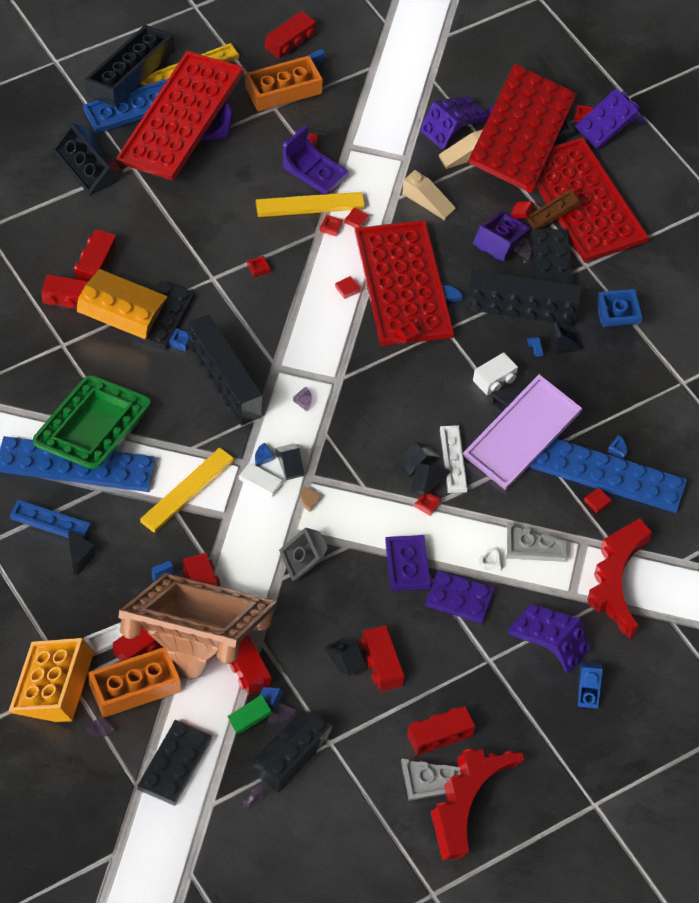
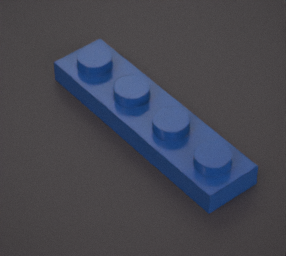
[10,500,91,539]

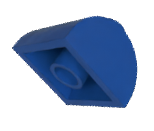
[598,289,642,327]

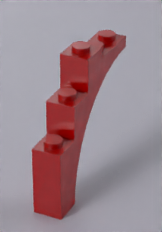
[587,518,652,639]
[431,748,524,861]

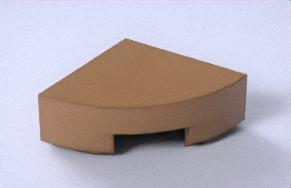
[301,486,321,512]

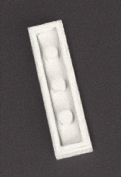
[440,425,467,493]

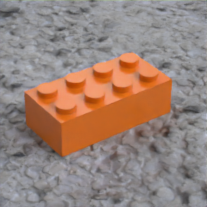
[245,56,323,112]
[88,647,180,718]

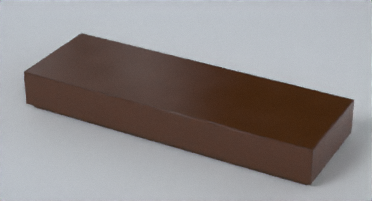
[526,189,581,230]

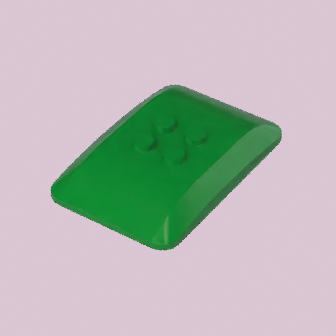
[33,376,150,469]

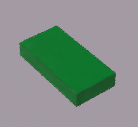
[227,695,273,735]

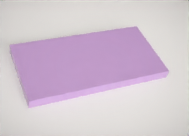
[463,375,582,490]

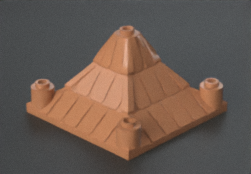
[119,573,277,680]

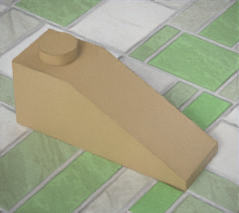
[439,129,483,169]
[402,170,456,220]

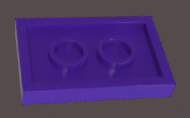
[385,535,431,591]
[425,571,494,624]

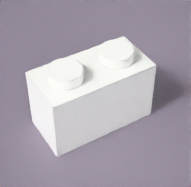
[473,352,518,395]

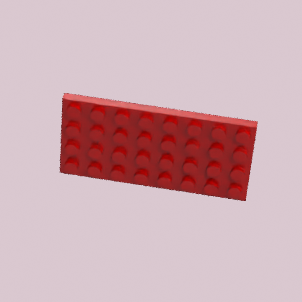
[115,51,245,181]
[467,63,577,193]
[535,137,649,263]
[354,220,454,346]

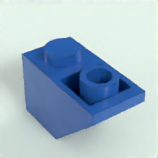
[578,661,603,709]

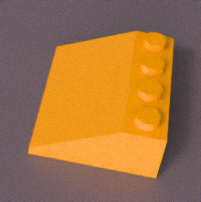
[77,269,167,339]
[9,638,94,722]

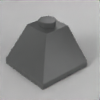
[279,527,328,582]

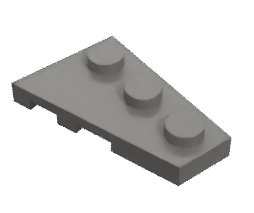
[506,522,566,562]
[401,759,461,801]

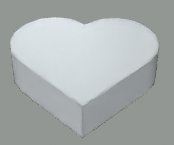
[478,548,501,571]

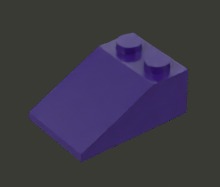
[473,211,532,261]

